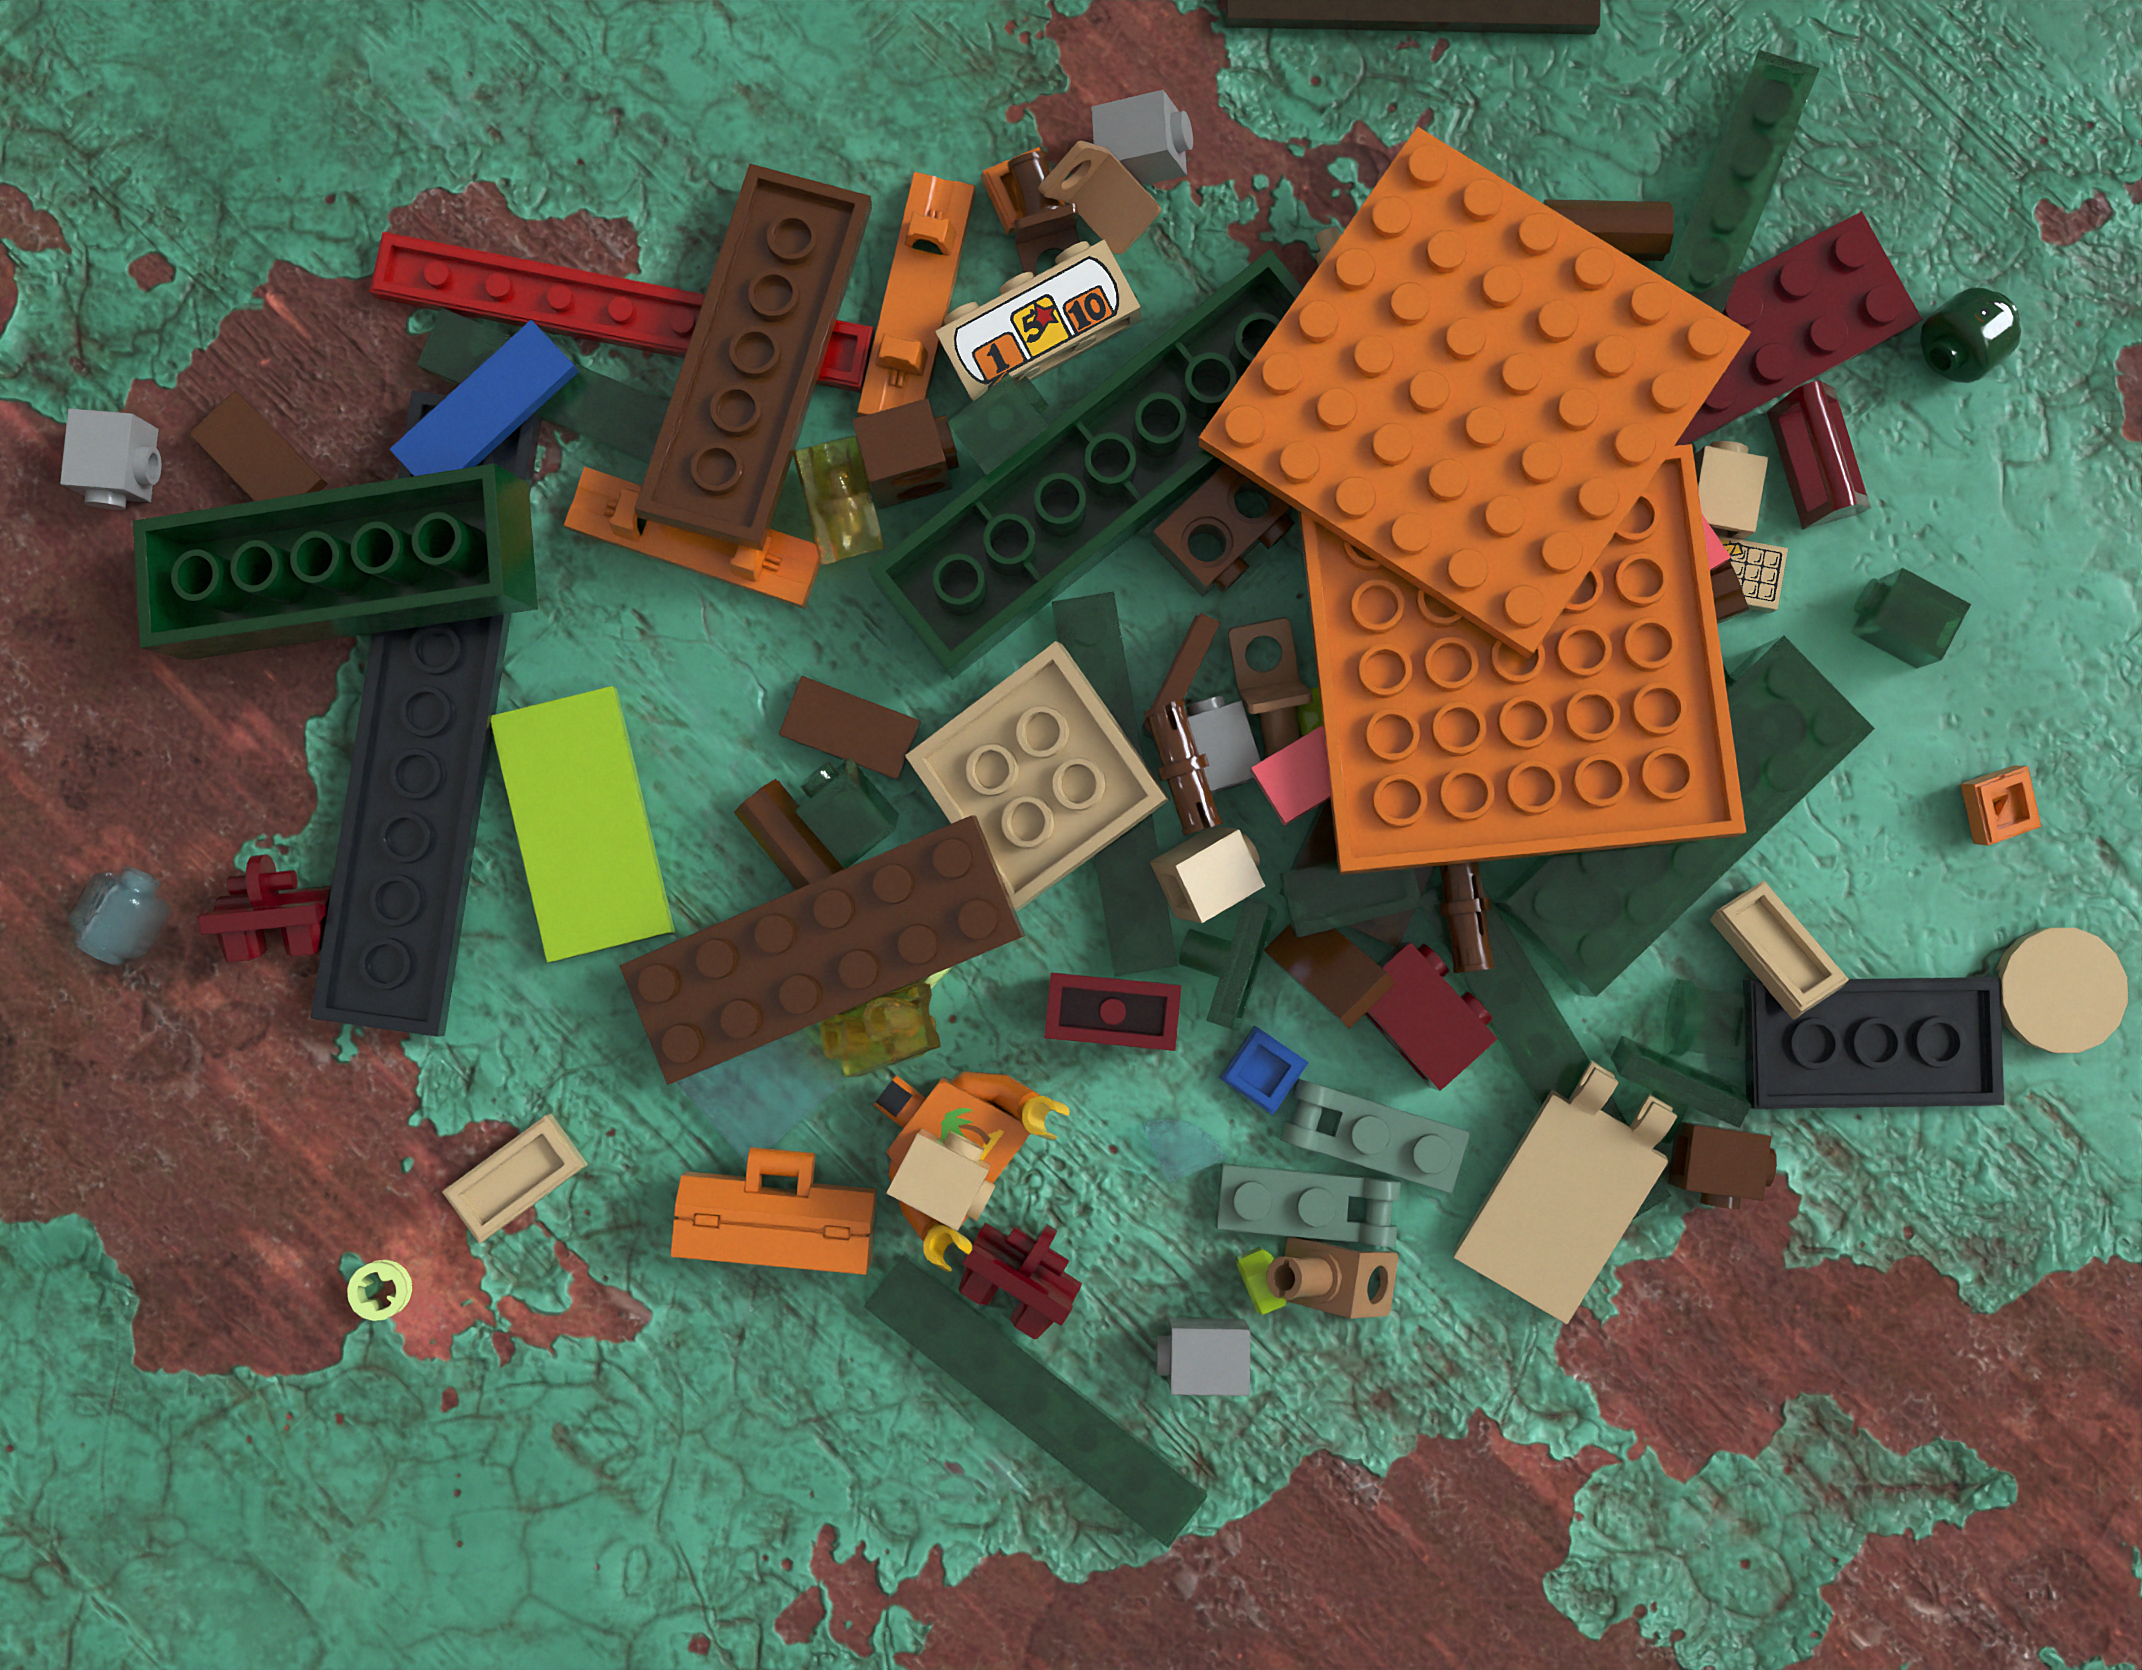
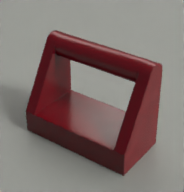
[1766,380,1871,530]

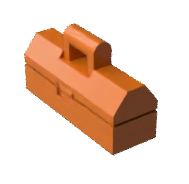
[670,1147,877,1275]

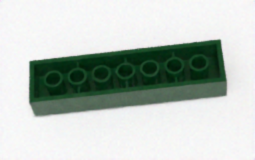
[867,249,1303,680]

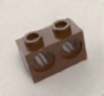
[852,398,960,509]
[1151,463,1295,597]

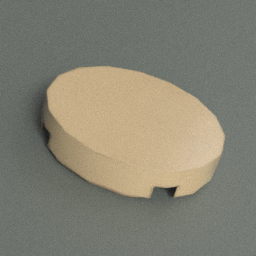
[1996,928,2128,1053]

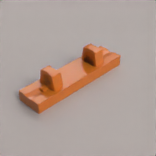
[857,172,976,417]
[563,466,825,609]

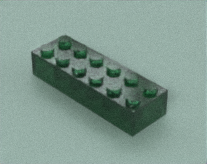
[1491,635,1875,997]

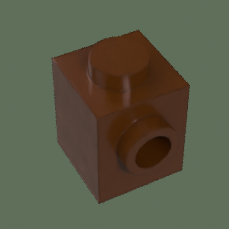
[1668,1120,1777,1210]

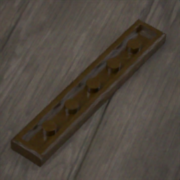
[1226,0,1600,34]

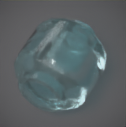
[67,865,171,965]

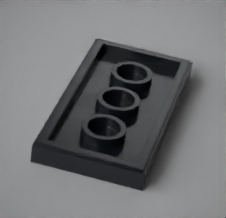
[1743,977,2004,1109]

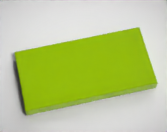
[491,686,675,963]

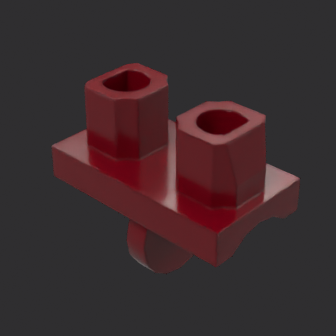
[198,854,332,963]
[958,1222,1082,1339]

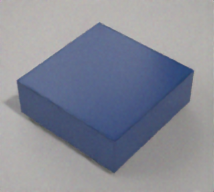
[1219,1026,1309,1115]

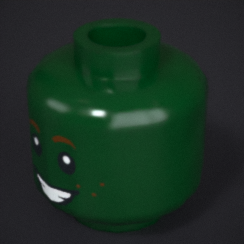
[1920,287,2021,383]

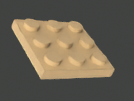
[905,641,1171,911]

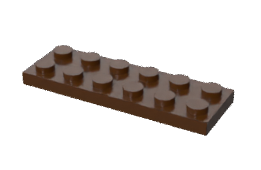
[634,164,872,551]
[619,815,1026,1085]

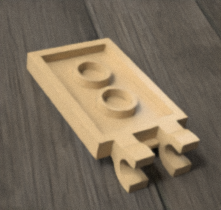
[1453,1060,1677,1324]

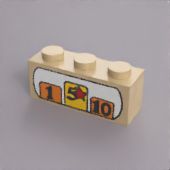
[935,239,1141,411]

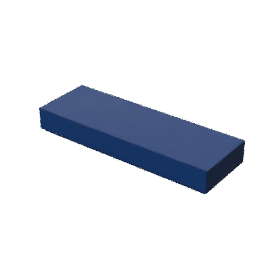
[389,320,579,476]

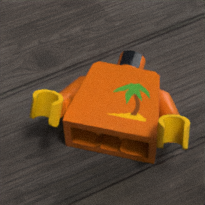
[873,1071,1070,1272]

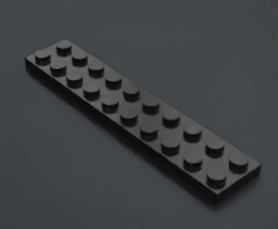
[310,390,543,1037]

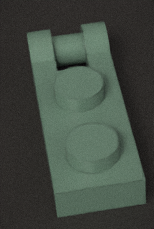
[1280,1078,1471,1194]
[1216,1163,1401,1247]

